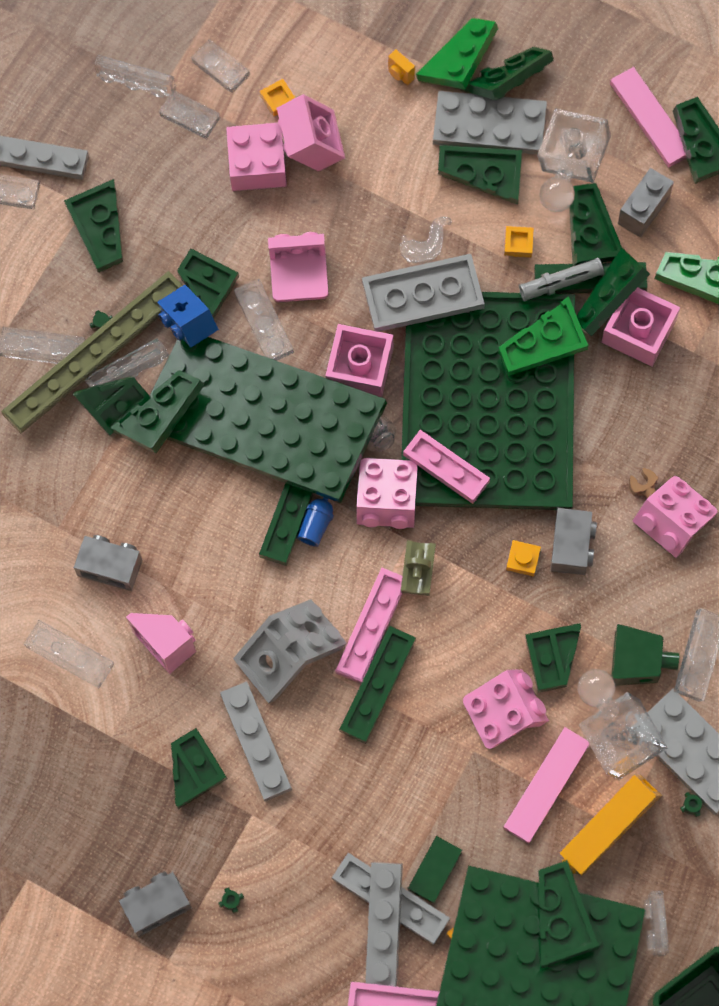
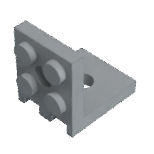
[233,599,347,703]

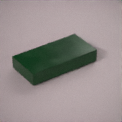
[408,836,463,904]

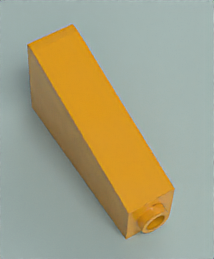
[559,775,662,875]

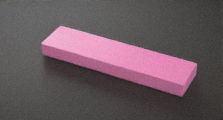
[610,67,686,168]
[335,568,403,684]
[503,727,590,844]

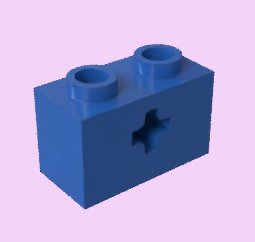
[157,285,219,348]

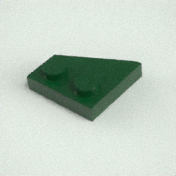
[177,248,239,318]
[72,376,151,436]
[525,623,581,693]
[171,728,227,809]

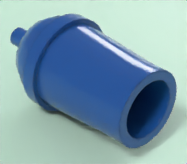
[297,497,334,547]

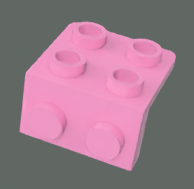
[268,232,328,302]
[357,458,417,529]
[632,476,717,558]
[463,669,549,748]

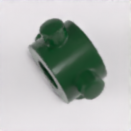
[89,310,113,330]
[680,792,704,817]
[218,887,244,913]

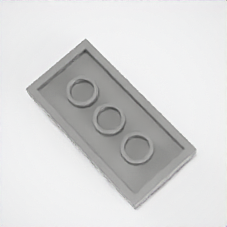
[433,91,547,155]
[362,254,485,332]
[630,689,719,815]

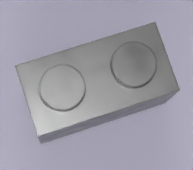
[618,168,674,237]
[550,508,597,575]
[73,535,143,591]
[119,872,192,937]

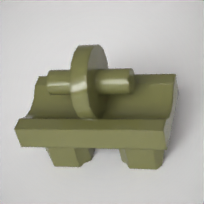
[401,540,436,596]

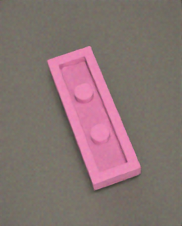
[403,430,490,504]

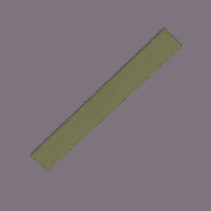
[1,271,183,434]

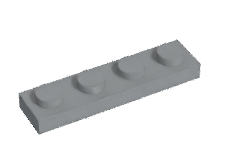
[0,136,89,180]
[220,681,292,801]
[332,853,450,945]
[365,862,403,987]

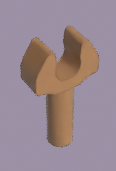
[629,468,658,498]

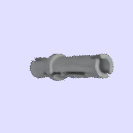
[519,258,604,301]

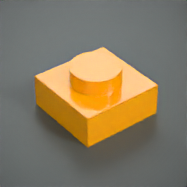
[388,49,415,86]
[260,79,295,117]
[504,226,534,258]
[506,540,541,577]

